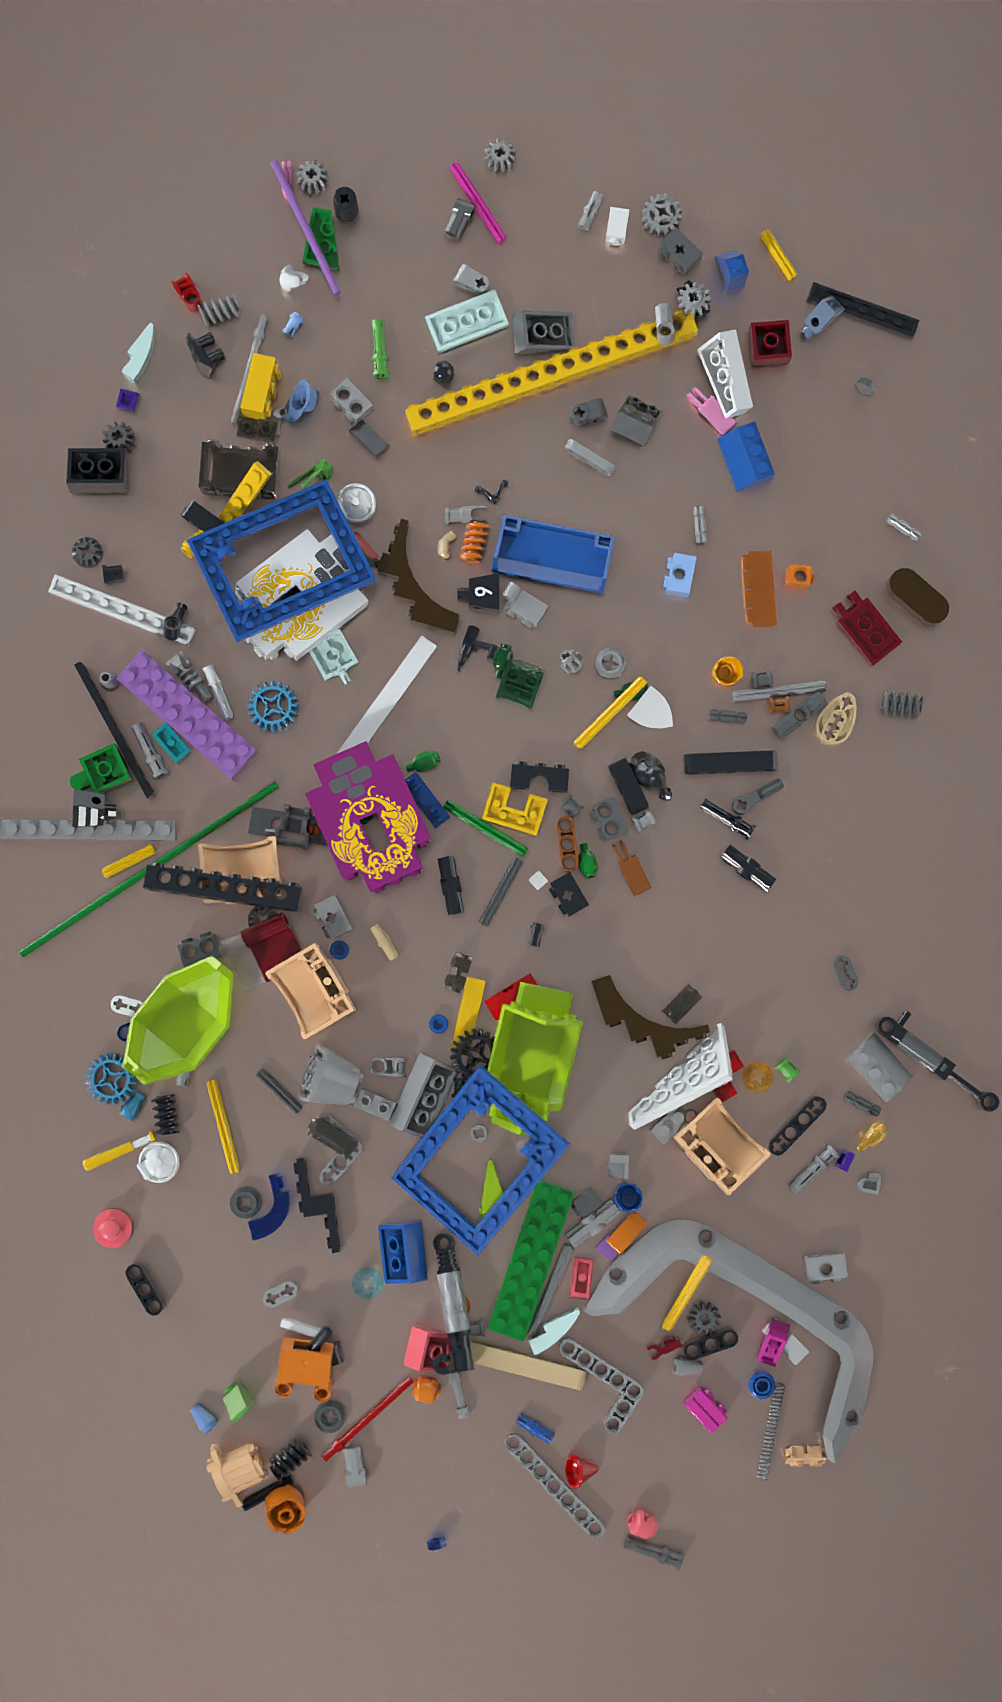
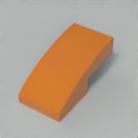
[606,1212,647,1254]

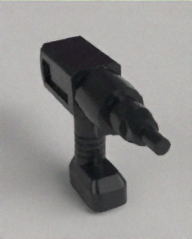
[457,625,498,671]

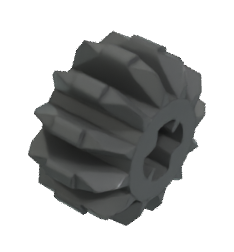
[102,421,135,451]
[688,1301,721,1335]

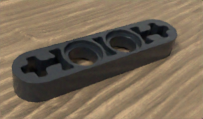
[768,1096,827,1156]

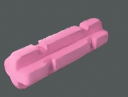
[282,160,293,198]

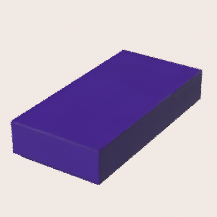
[835,1149,855,1172]

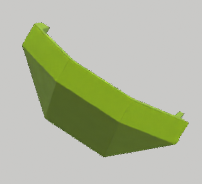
[122,956,234,1085]

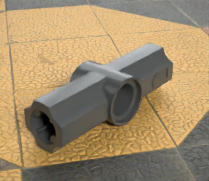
[772,691,828,739]

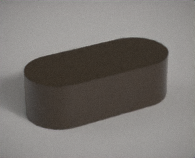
[886,568,949,627]

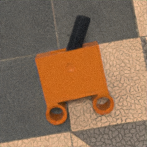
[274,1326,334,1402]

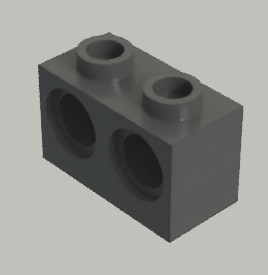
[590,797,628,842]
[177,932,223,968]

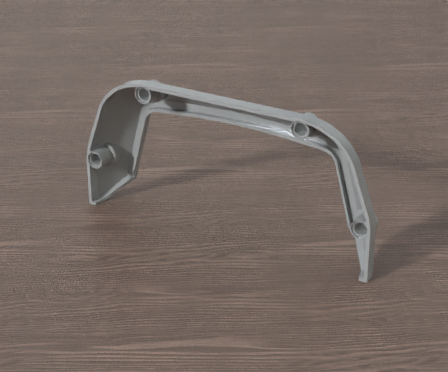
[583,1219,873,1464]

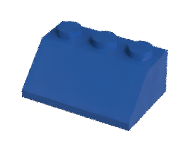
[717,421,775,492]
[378,1221,428,1284]

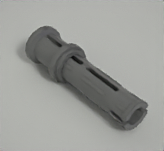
[624,1536,684,1571]

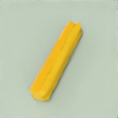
[760,229,797,280]
[102,844,156,878]

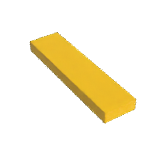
[450,977,486,1056]

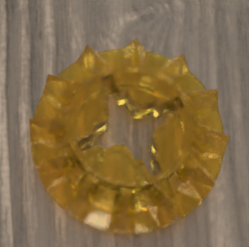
[742,1062,774,1093]

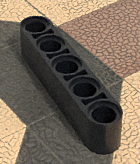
[684,750,778,775]

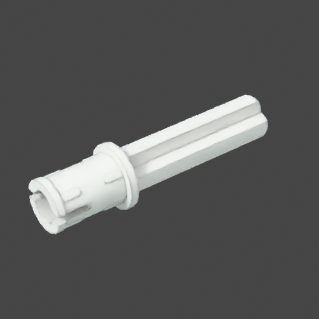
[202,665,234,721]

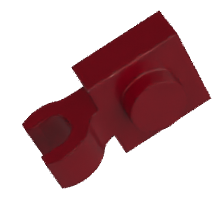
[647,1336,682,1360]

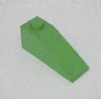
[223,1382,255,1423]

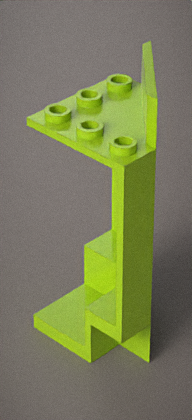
[487,982,583,1135]

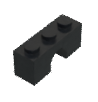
[510,761,569,793]

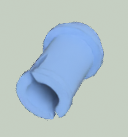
[282,312,303,338]

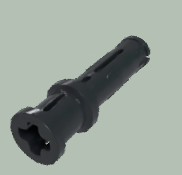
[699,798,756,840]

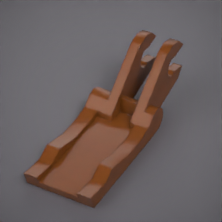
[612,840,651,897]

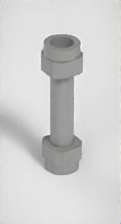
[448,1370,470,1419]

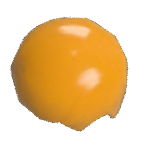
[713,656,743,685]

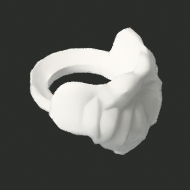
[280,265,308,292]

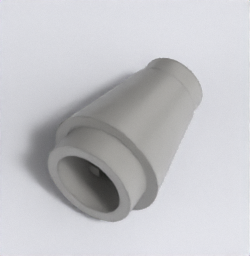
[100,671,119,690]
[673,1357,703,1377]

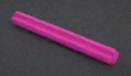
[450,161,506,243]

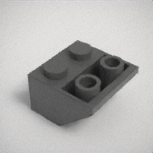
[611,395,662,446]

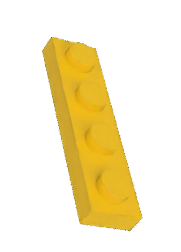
[219,461,271,523]

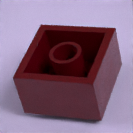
[748,320,792,366]

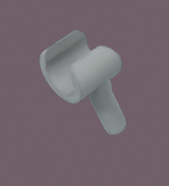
[272,407,287,435]

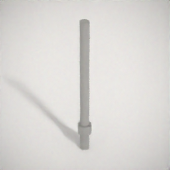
[231,315,268,425]

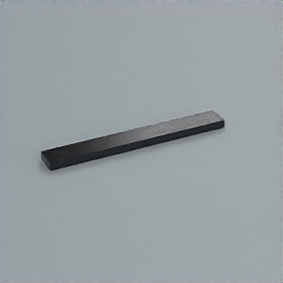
[74,662,155,800]

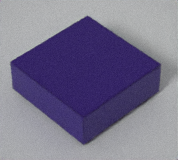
[116,388,140,413]

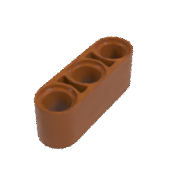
[557,816,579,872]

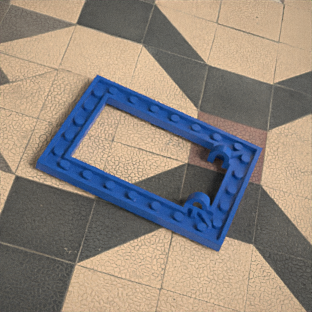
[187,479,376,643]
[391,1065,570,1256]

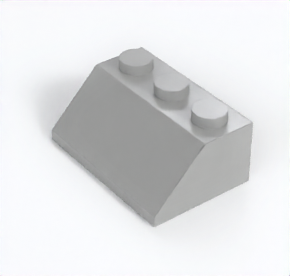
[845,1032,913,1102]

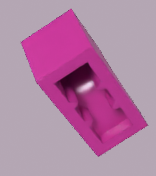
[757,1319,790,1367]

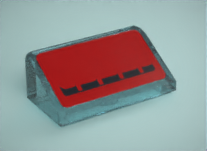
[353,532,380,568]

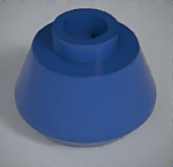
[749,1372,776,1399]

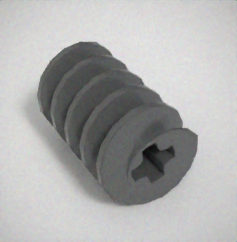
[881,690,923,719]

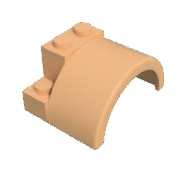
[198,836,282,905]
[266,943,356,1039]
[673,1098,770,1195]

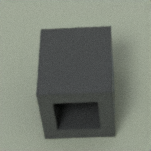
[571,1188,603,1218]

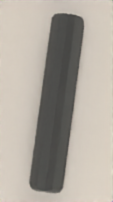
[256,1069,302,1114]

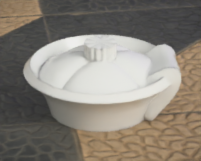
[337,483,376,523]
[136,1142,179,1183]

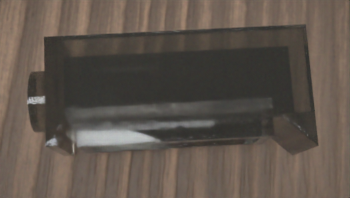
[307,1117,358,1160]

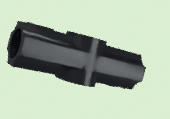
[720,844,776,892]
[437,856,464,916]

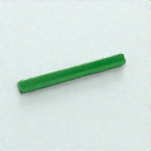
[443,799,528,856]

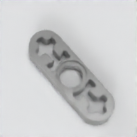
[564,439,616,476]

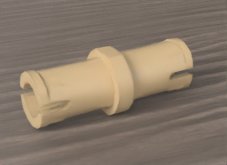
[370,923,400,961]

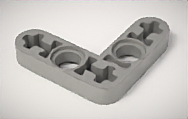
[316,1113,363,1186]

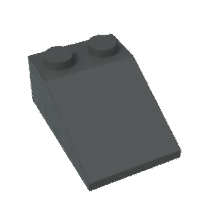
[512,310,575,354]

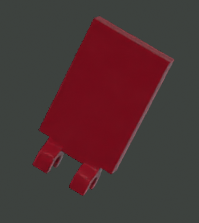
[832,590,902,666]

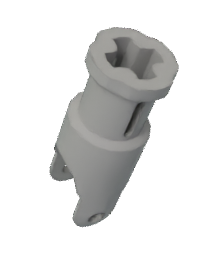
[444,505,488,525]

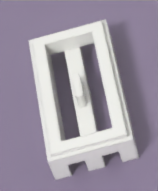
[280,1317,321,1338]

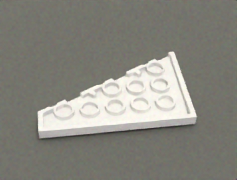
[629,1023,733,1130]

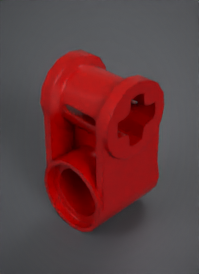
[171,272,203,311]

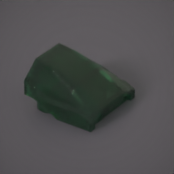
[496,659,545,710]

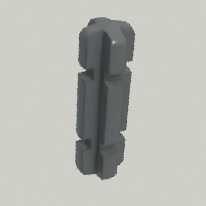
[709,709,747,723]
[844,1091,882,1117]

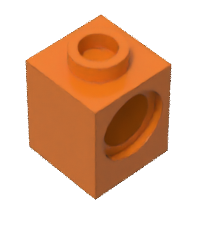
[785,564,815,589]

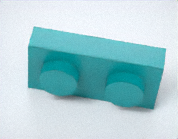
[151,722,192,764]

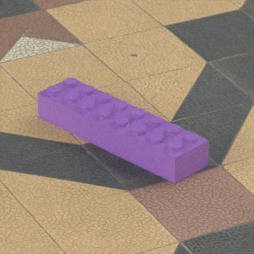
[116,650,259,781]

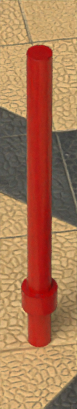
[321,1377,414,1462]

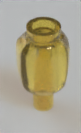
[857,1122,888,1152]

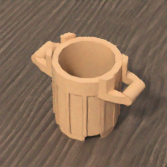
[206,1443,268,1508]

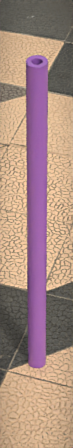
[271,159,341,295]

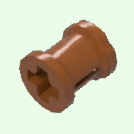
[768,695,790,714]

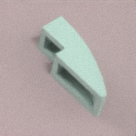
[122,322,156,385]
[528,1307,580,1355]

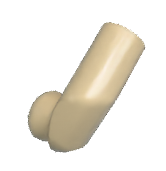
[438,531,457,559]

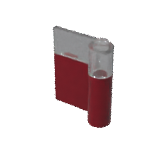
[218,912,302,992]

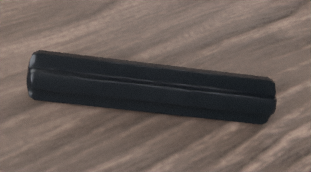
[241,1475,295,1511]

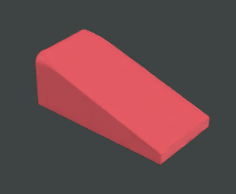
[569,1257,594,1300]

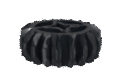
[450,1028,495,1079]

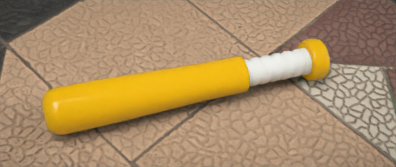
[83,1131,157,1171]

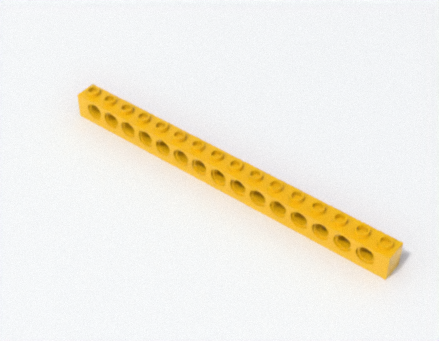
[405,309,698,436]

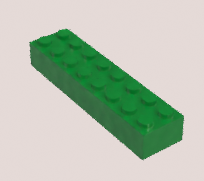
[487,1180,575,1342]

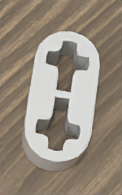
[111,996,144,1017]

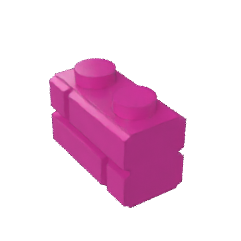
[683,1387,728,1434]

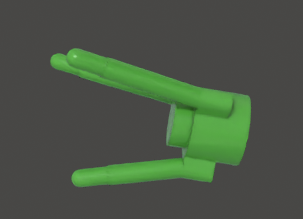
[288,459,333,488]

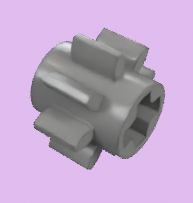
[559,649,583,673]

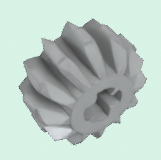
[485,138,516,172]
[296,160,328,194]

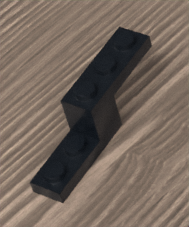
[294,1157,341,1253]

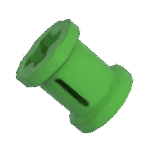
[775,1056,801,1082]

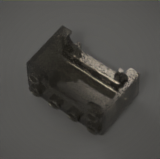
[198,439,281,500]

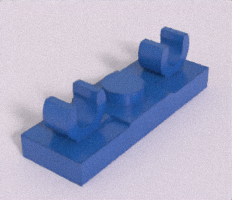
[405,772,451,829]

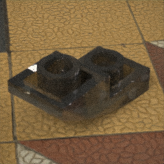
[236,416,278,442]

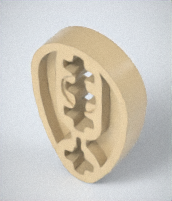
[815,693,857,745]

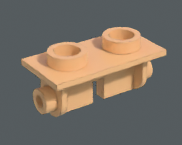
[785,1446,827,1467]

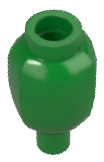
[405,750,441,772]
[578,843,598,879]

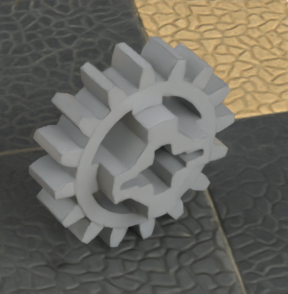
[642,193,682,236]

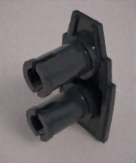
[186,332,225,378]

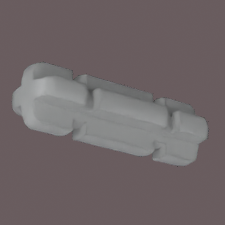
[694,506,707,544]
[887,513,922,541]

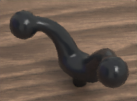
[475,480,509,504]

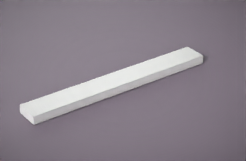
[48,574,197,647]
[337,636,437,754]

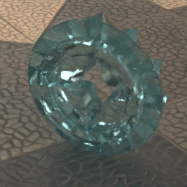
[352,1268,383,1300]

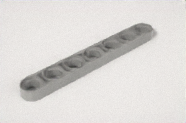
[505,1433,605,1539]

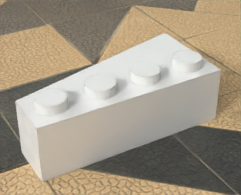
[697,329,753,419]

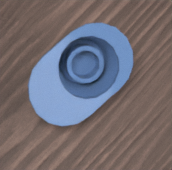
[285,379,319,423]

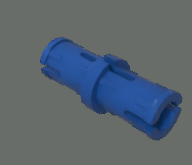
[515,1413,555,1445]

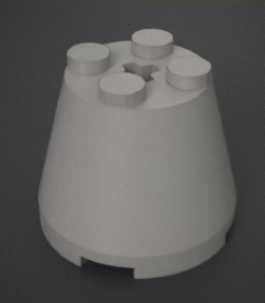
[298,1044,364,1105]

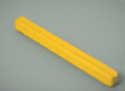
[574,676,647,749]
[206,1079,240,1174]
[662,1255,712,1331]

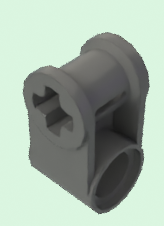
[570,398,608,426]

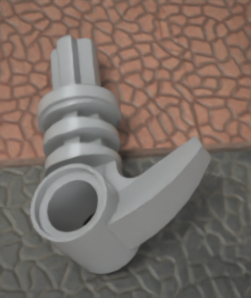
[166,651,212,702]

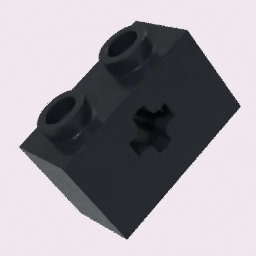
[548,872,589,917]

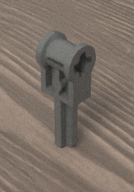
[731,778,784,815]

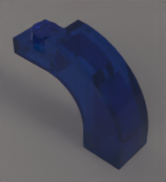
[248,1173,291,1241]

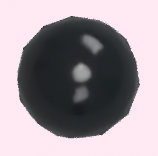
[433,361,455,385]

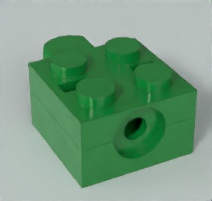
[70,743,133,794]

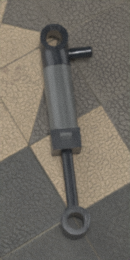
[875,1010,999,1112]

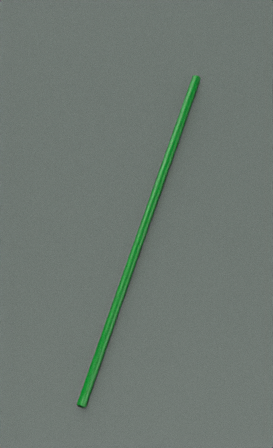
[19,781,279,957]

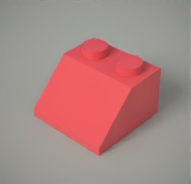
[403,1326,452,1372]

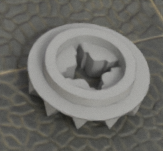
[595,648,626,678]

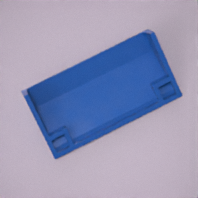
[492,514,615,594]

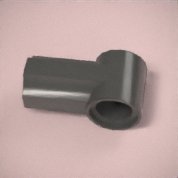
[445,198,476,239]

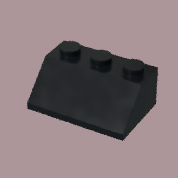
[66,448,128,493]

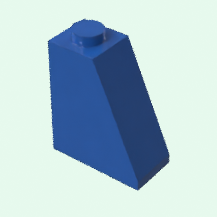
[715,250,749,292]

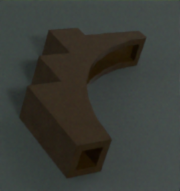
[375,519,460,636]
[591,975,710,1060]

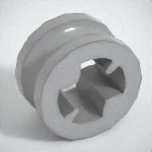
[470,1124,488,1142]

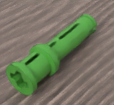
[372,319,390,378]

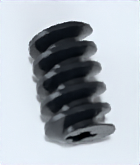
[333,187,359,222]
[151,1094,180,1135]
[269,1438,313,1482]

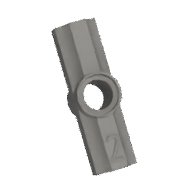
[565,1199,621,1248]

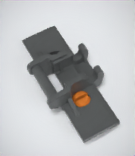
[248,804,328,851]

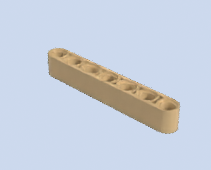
[469,1339,588,1390]

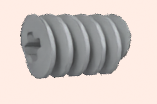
[198,292,240,326]

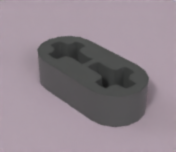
[833,956,858,991]

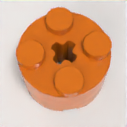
[265,1485,306,1534]

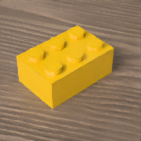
[240,353,281,423]

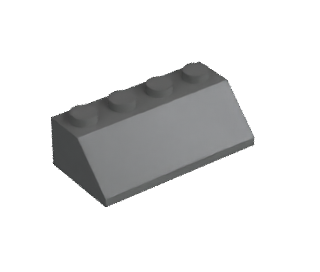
[388,1053,458,1139]

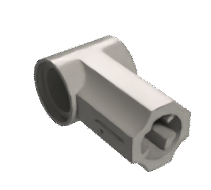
[655,303,674,345]
[344,1446,367,1488]

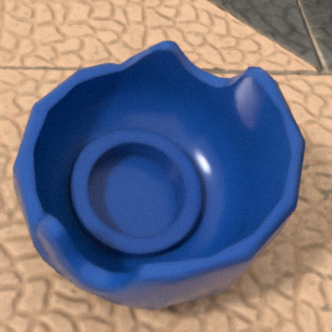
[614,1182,643,1213]

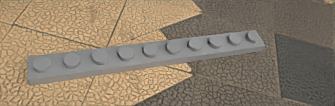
[0,820,176,840]

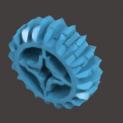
[247,680,299,732]
[85,1053,138,1105]

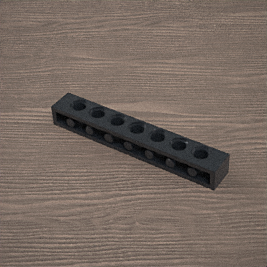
[143,862,303,913]

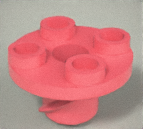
[93,1209,132,1248]

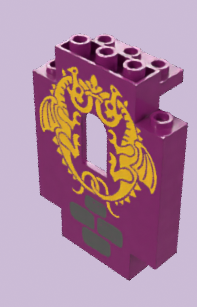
[305,741,432,894]

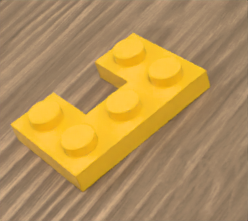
[482,783,548,836]

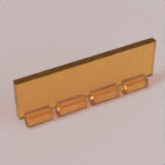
[741,550,777,627]

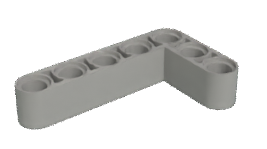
[560,1337,643,1434]

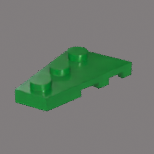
[302,207,340,270]

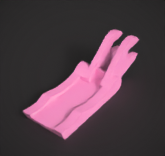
[686,387,737,436]

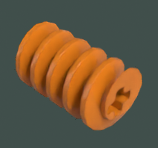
[460,522,491,564]

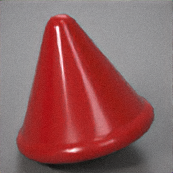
[565,1454,599,1489]

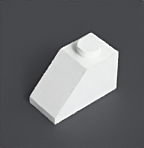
[605,207,629,246]

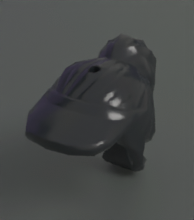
[629,751,672,800]

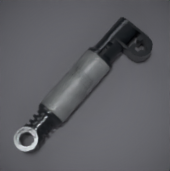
[433,1233,474,1375]

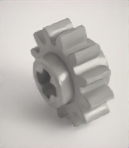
[677,282,711,318]

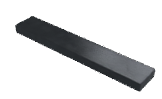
[806,282,920,339]

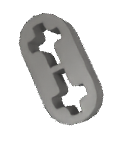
[263,1280,299,1308]

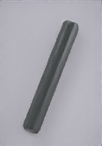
[479,857,522,927]

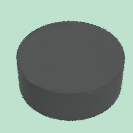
[856,377,876,395]

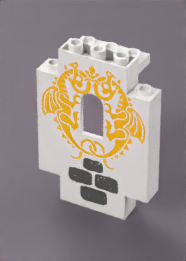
[235,529,374,661]

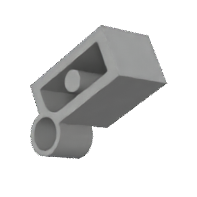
[502,582,548,628]
[649,1106,699,1145]

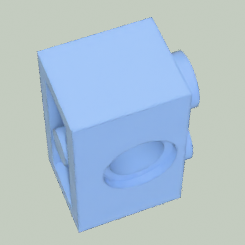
[663,552,697,597]

